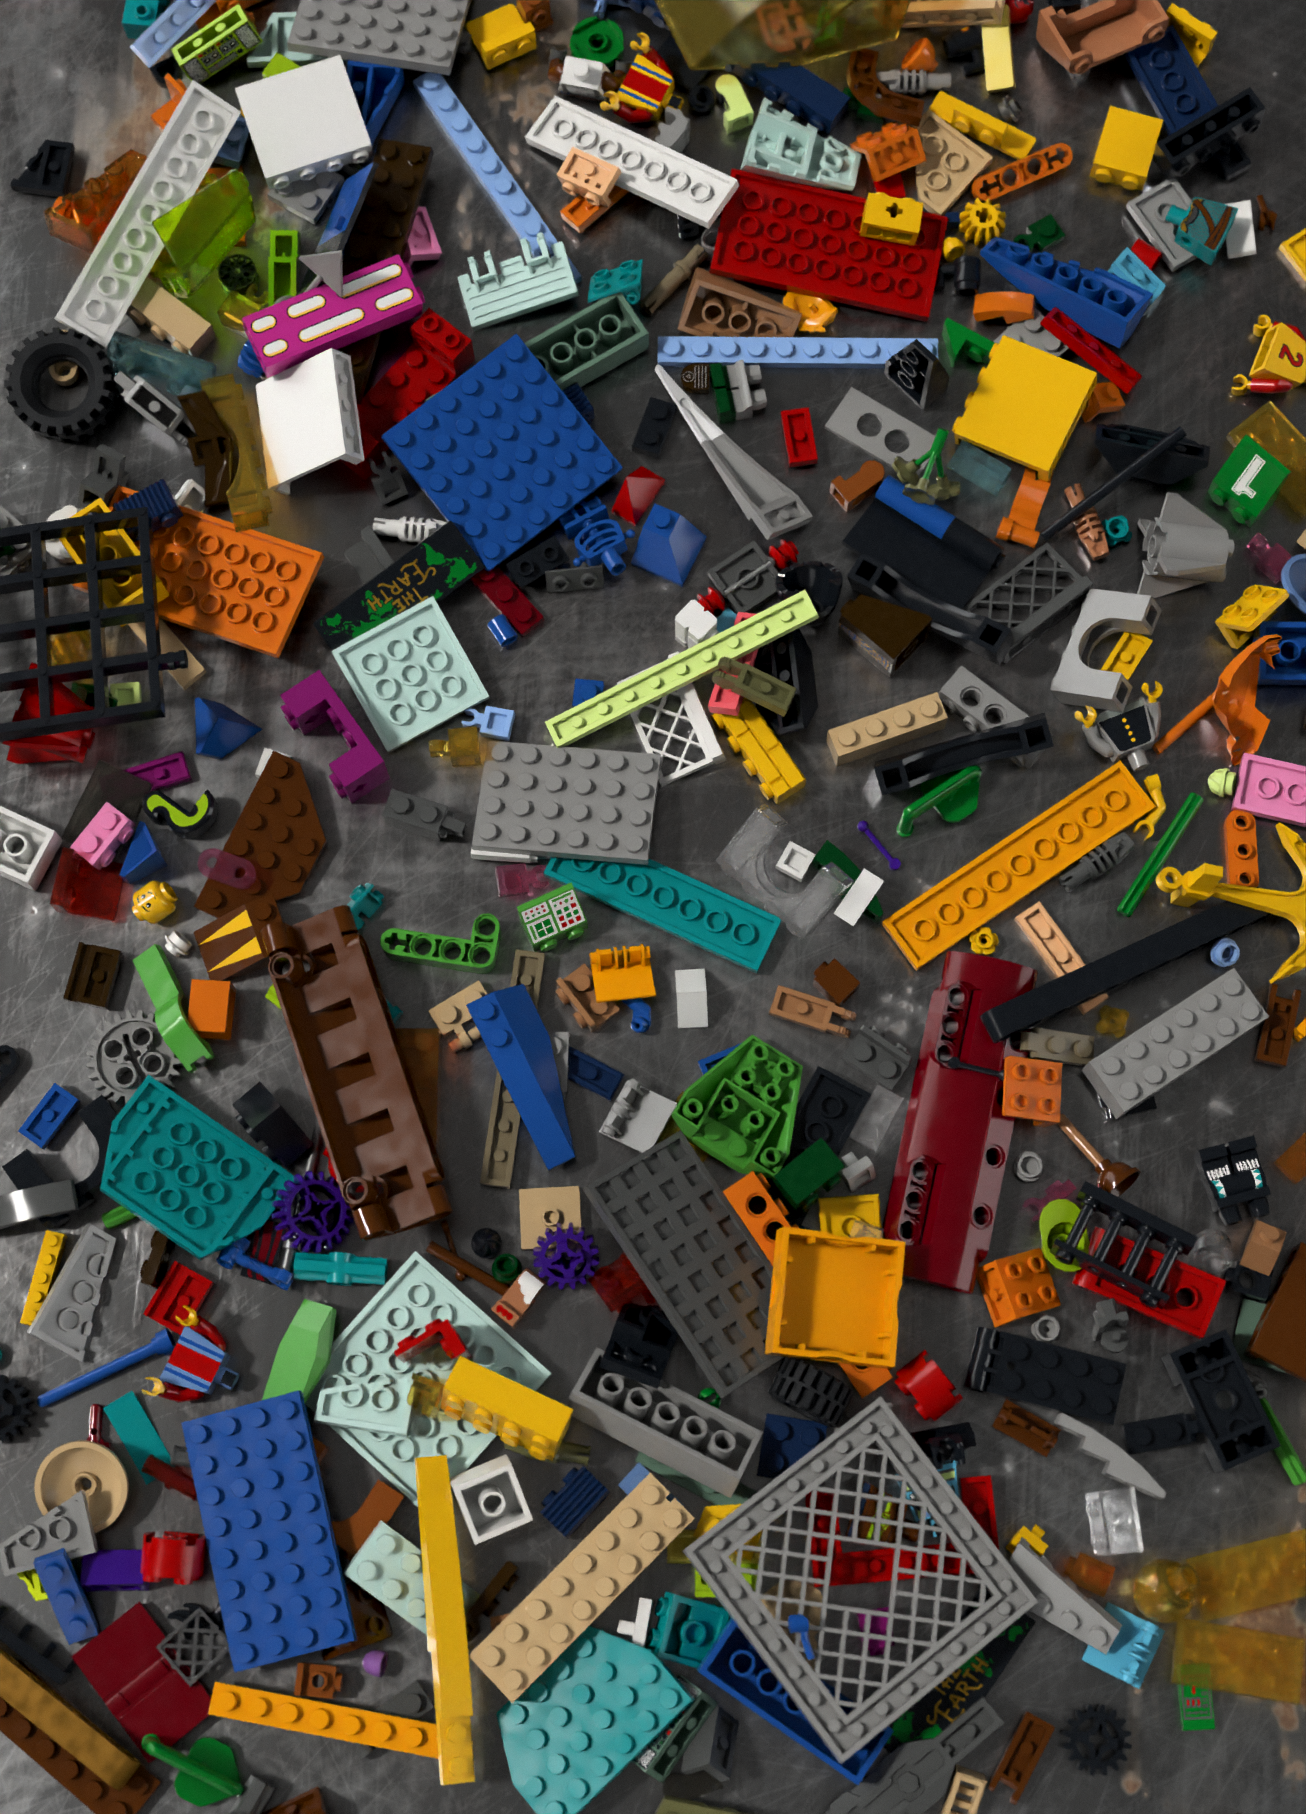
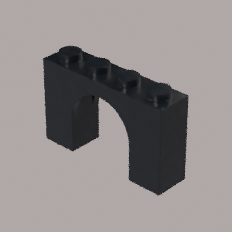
[2,1095,118,1229]

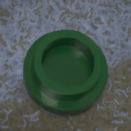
[492,1254,522,1284]

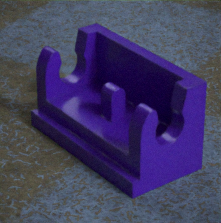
[80,1549,149,1592]

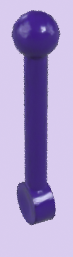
[857,821,901,871]

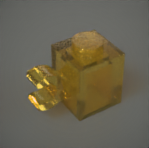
[217,283,268,339]
[428,726,482,767]

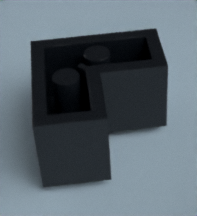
[232,1081,314,1168]

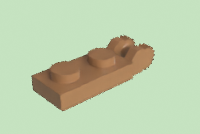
[769,985,857,1038]

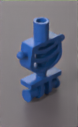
[558,495,635,575]

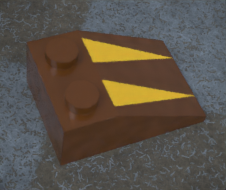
[193,894,284,981]

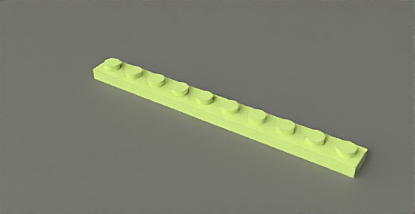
[545,590,819,748]

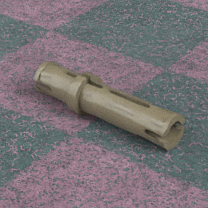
[639,244,708,315]

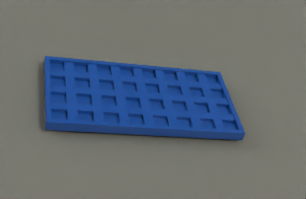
[181,1390,358,1673]

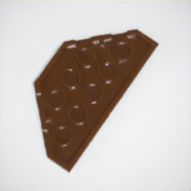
[194,750,327,919]

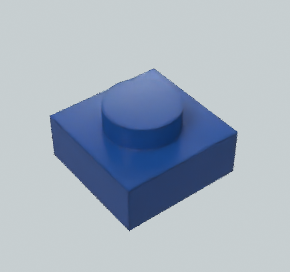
[572,678,604,708]

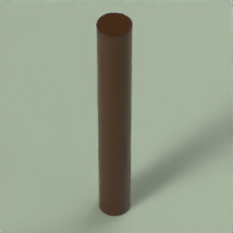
[425,1240,510,1296]

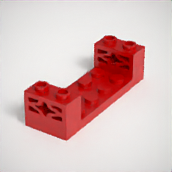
[339,308,475,480]

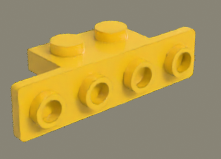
[929,91,1036,160]

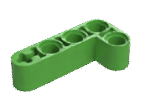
[380,913,502,974]

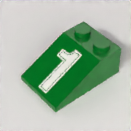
[1207,434,1291,528]

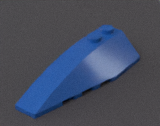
[980,236,1153,348]
[466,984,576,1171]

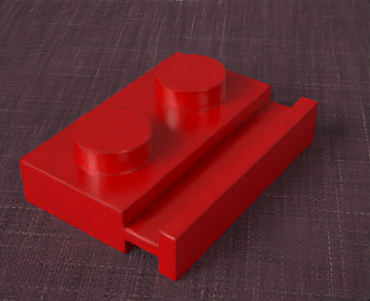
[143,1260,214,1335]

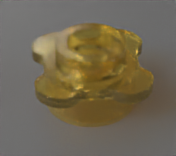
[1096,1005,1129,1038]

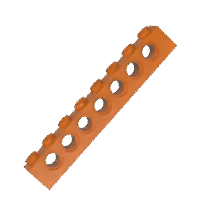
[722,1171,893,1398]

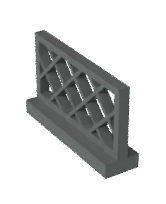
[962,543,1093,664]

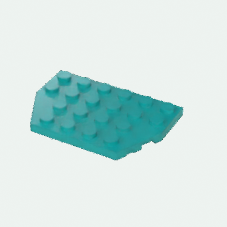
[100,1075,294,1260]
[496,1625,695,1814]

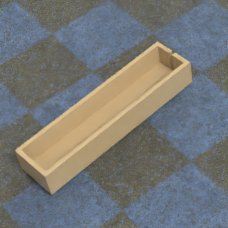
[468,1473,695,1703]

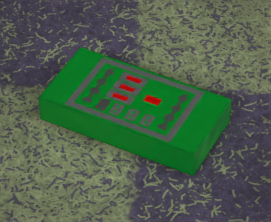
[1175,1663,1215,1731]

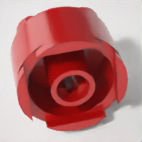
[894,1349,964,1422]
[140,1531,206,1585]

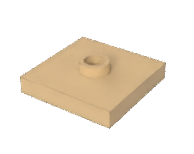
[519,1186,582,1251]

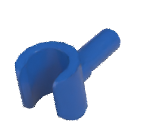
[788,1614,815,1660]

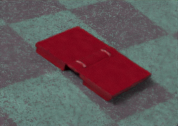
[71,1601,211,1764]

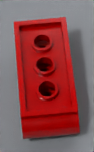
[1072,1227,1226,1339]

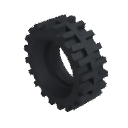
[4,327,119,442]

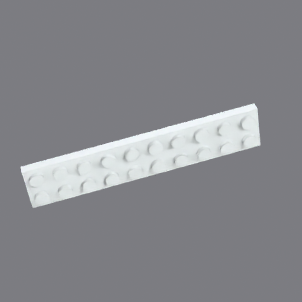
[54,80,241,349]

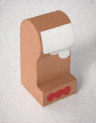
[491,1268,547,1329]

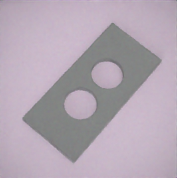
[824,387,935,477]

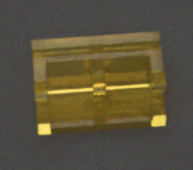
[407,1373,444,1420]

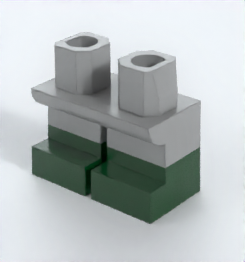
[709,360,767,425]

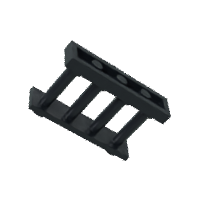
[1050,1181,1198,1309]

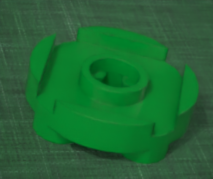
[570,17,624,69]

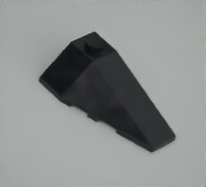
[884,339,950,411]

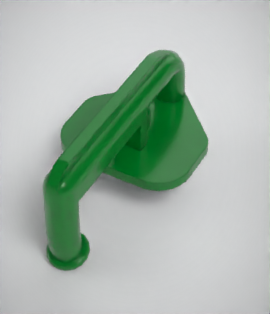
[897,765,982,837]
[141,1734,243,1807]

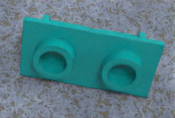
[347,883,384,931]

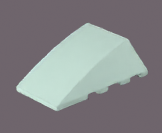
[740,97,862,191]

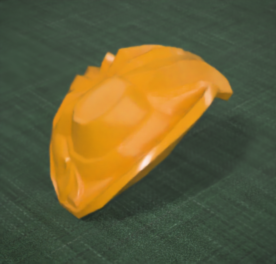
[783,292,838,334]

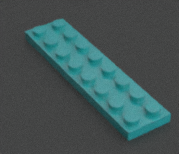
[543,857,782,974]

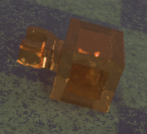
[1063,1552,1116,1597]

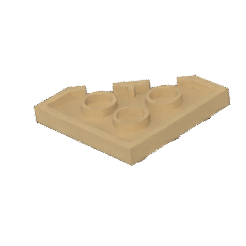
[912,109,993,216]

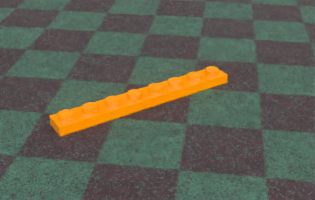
[208,1681,439,1759]

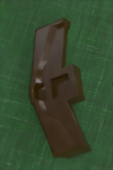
[177,390,235,509]

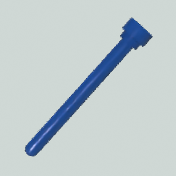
[37,1328,176,1407]

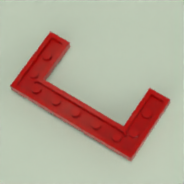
[805,1475,1000,1588]

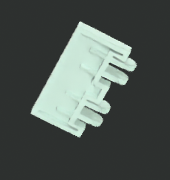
[457,232,579,331]

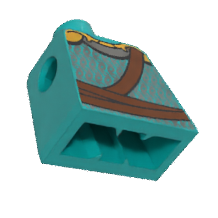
[1165,197,1238,266]

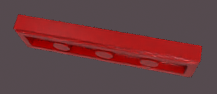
[1040,307,1142,394]

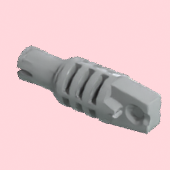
[876,69,951,95]

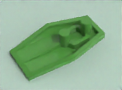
[262,1299,337,1403]

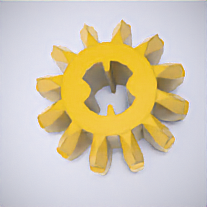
[959,198,1006,246]

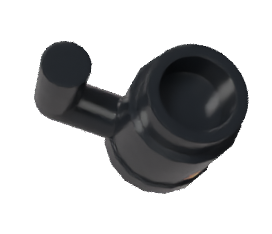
[942,25,985,76]
[934,256,981,298]

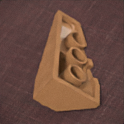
[677,267,802,337]

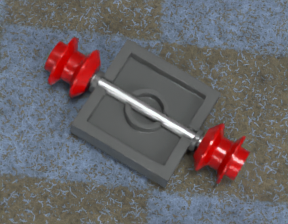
[697,539,799,615]

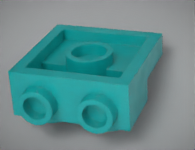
[646,1591,730,1668]

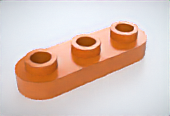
[1224,810,1259,887]

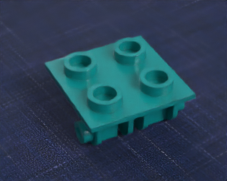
[588,259,643,305]

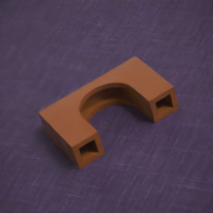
[312,1436,407,1561]

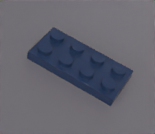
[1123,25,1218,136]

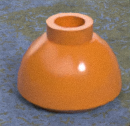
[902,37,938,73]

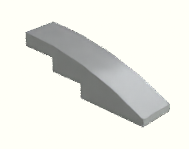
[1053,1412,1166,1500]

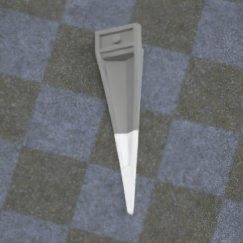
[655,364,813,540]

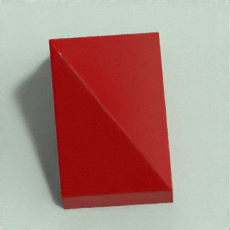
[611,466,666,527]

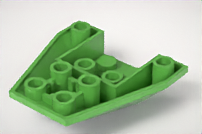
[671,1035,803,1179]

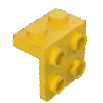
[1166,3,1218,68]
[466,4,537,70]
[1215,584,1289,649]

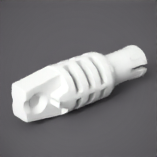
[373,516,447,543]

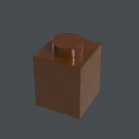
[813,958,860,1007]

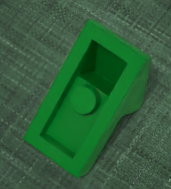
[942,317,995,368]

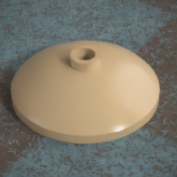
[34,1440,129,1533]

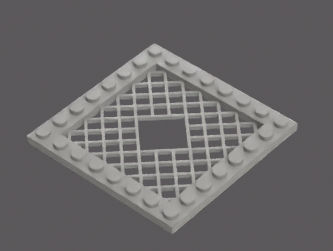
[683,1396,1038,1764]

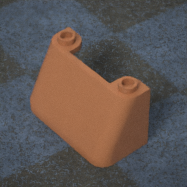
[1036,0,1169,74]

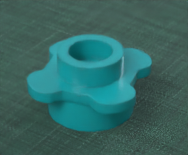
[1101,515,1132,546]

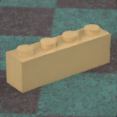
[127,277,216,361]
[826,692,948,767]

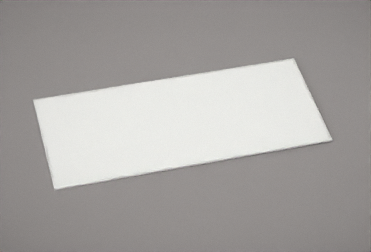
[833,868,884,926]

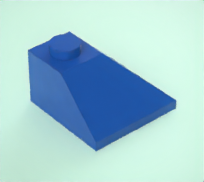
[631,503,707,587]

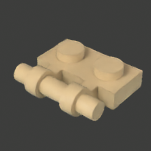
[428,980,487,1053]

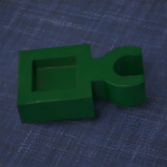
[1013,214,1066,253]
[71,682,118,707]

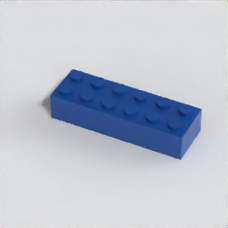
[697,1617,894,1785]

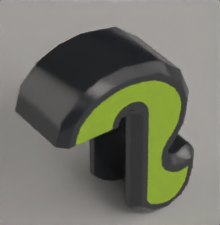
[142,790,218,839]

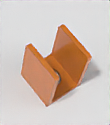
[187,979,236,1040]

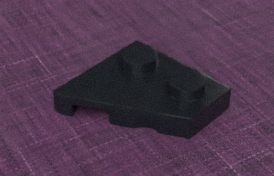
[10,140,75,197]

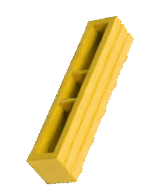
[20,1230,68,1326]

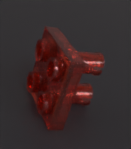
[588,1252,656,1314]

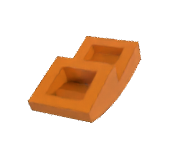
[973,291,1036,324]

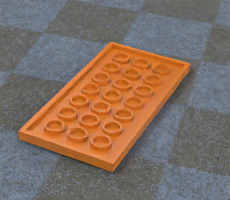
[71,485,324,659]

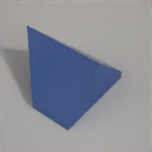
[195,697,262,759]
[119,821,168,884]

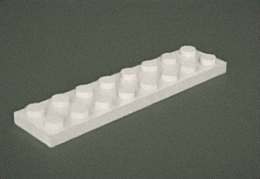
[525,96,739,229]

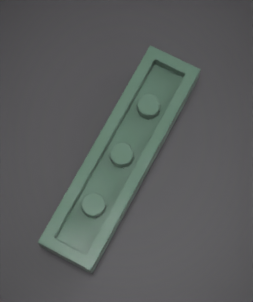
[635,1451,757,1506]

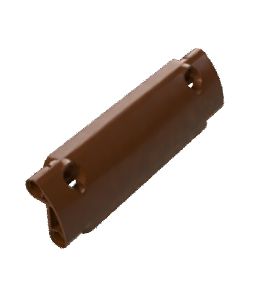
[260,905,453,1241]

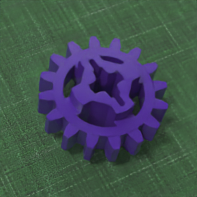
[533,1222,599,1290]

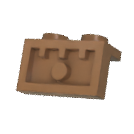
[555,963,620,1033]

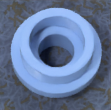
[1210,937,1240,967]

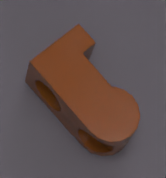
[829,460,885,512]

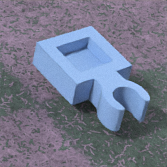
[462,706,516,741]

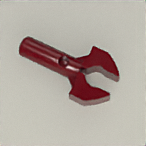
[86,1404,111,1450]

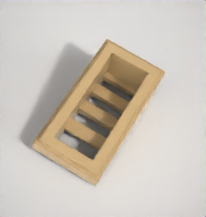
[941,1765,987,1814]

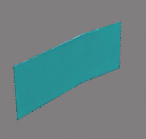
[103,1391,176,1485]

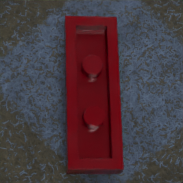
[469,566,544,638]

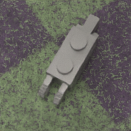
[113,371,196,449]

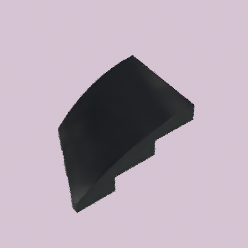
[599,1303,678,1389]

